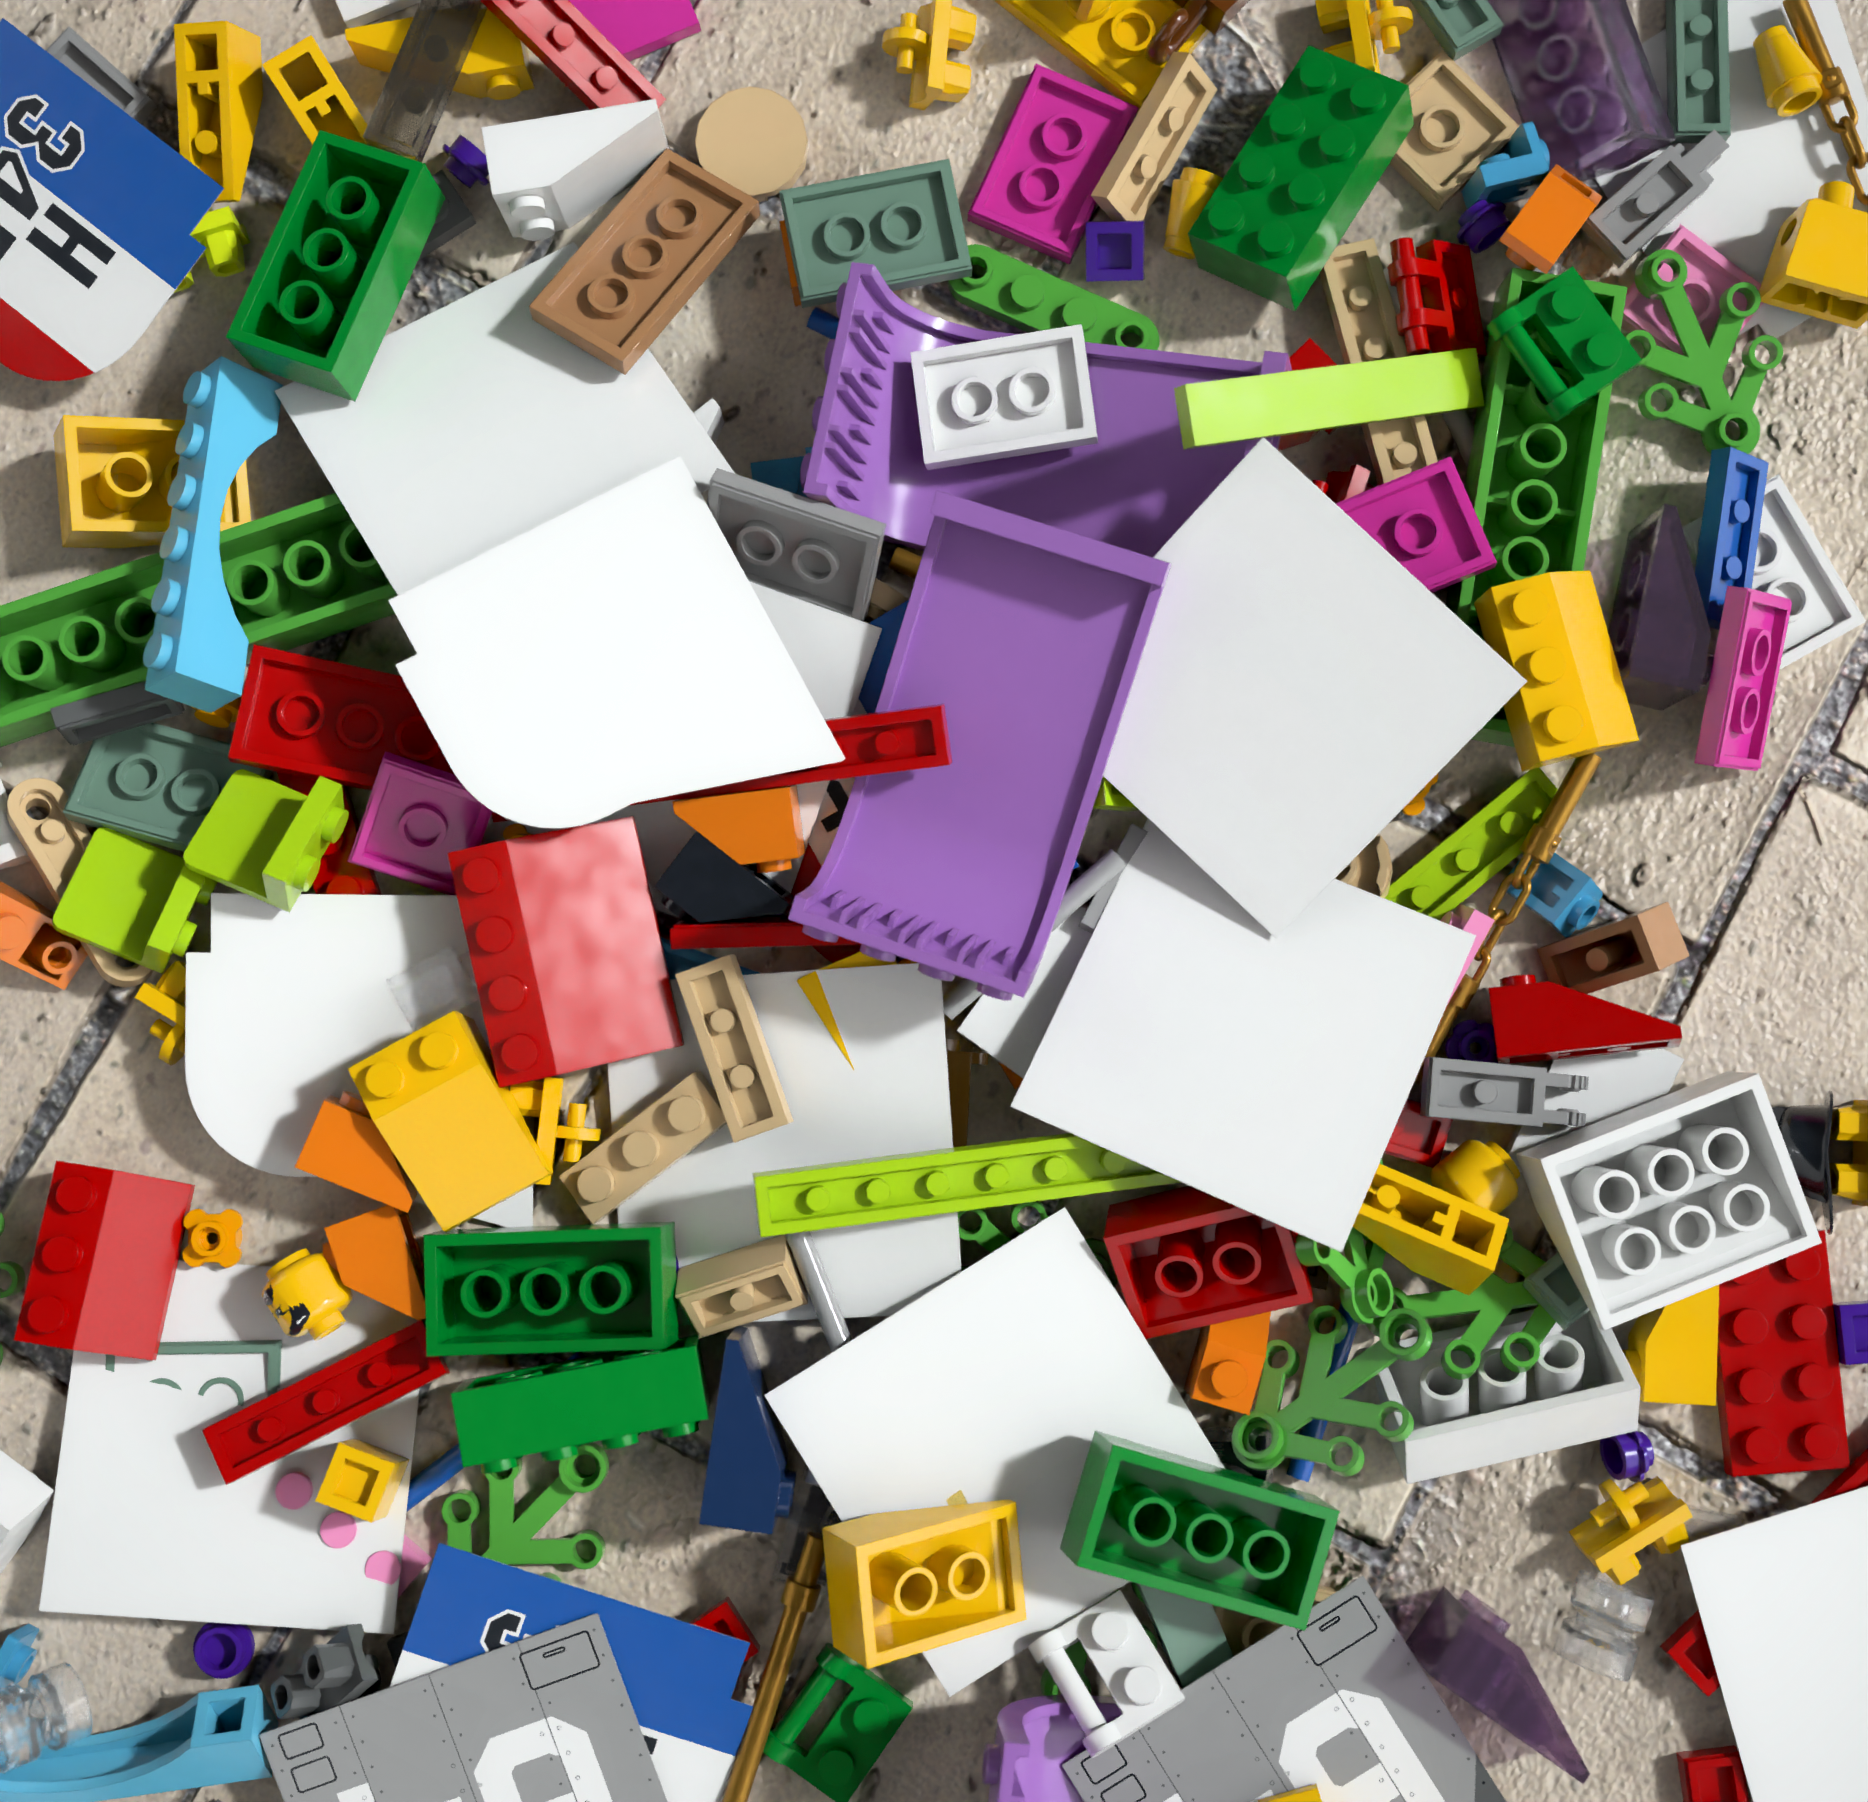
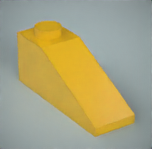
[345,4,535,100]
[174,21,263,203]
[262,35,383,150]
[1353,1163,1509,1296]
[1622,1285,1719,1406]

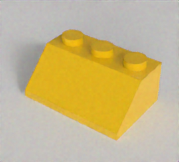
[1474,571,1639,772]

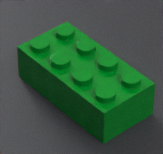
[1188,45,1414,311]
[226,130,445,402]
[424,1222,679,1357]
[451,1335,710,1474]
[1060,1431,1340,1631]

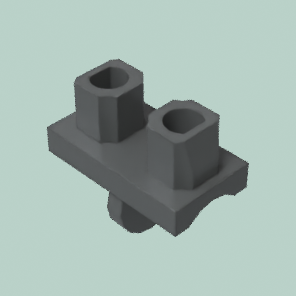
[270,1624,381,1720]

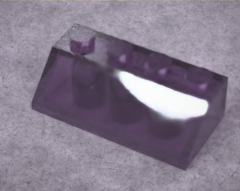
[1487,0,1676,182]

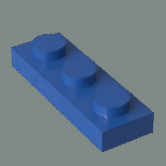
[1688,447,1769,630]

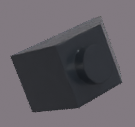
[654,831,795,923]

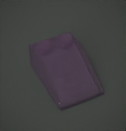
[1608,504,1714,711]
[1406,1586,1590,1784]

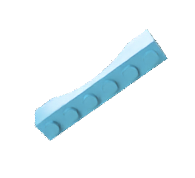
[143,356,283,713]
[0,1685,279,1802]

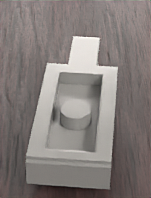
[1581,129,1730,268]

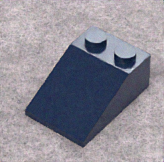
[699,1326,797,1535]

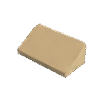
[675,1235,808,1339]

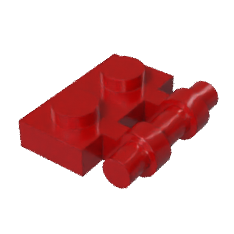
[1387,237,1487,359]

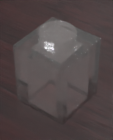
[386,945,479,1032]

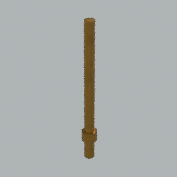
[722,1532,825,1802]

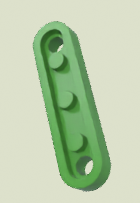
[947,244,1160,350]

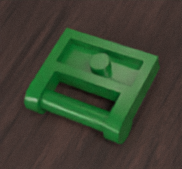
[1486,266,1642,422]
[763,1643,913,1802]

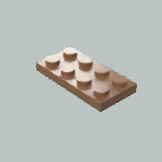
[529,148,760,375]

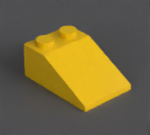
[53,415,251,548]
[348,1010,552,1232]
[822,1499,1027,1669]

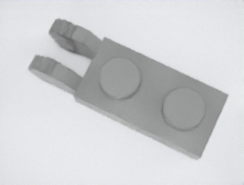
[1420,1057,1589,1127]

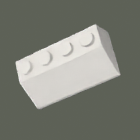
[1374,1309,1641,1484]

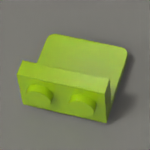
[183,769,349,913]
[52,827,218,974]

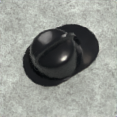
[1772,1091,1833,1235]

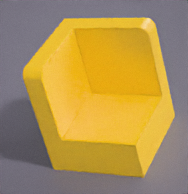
[315,1439,410,1523]

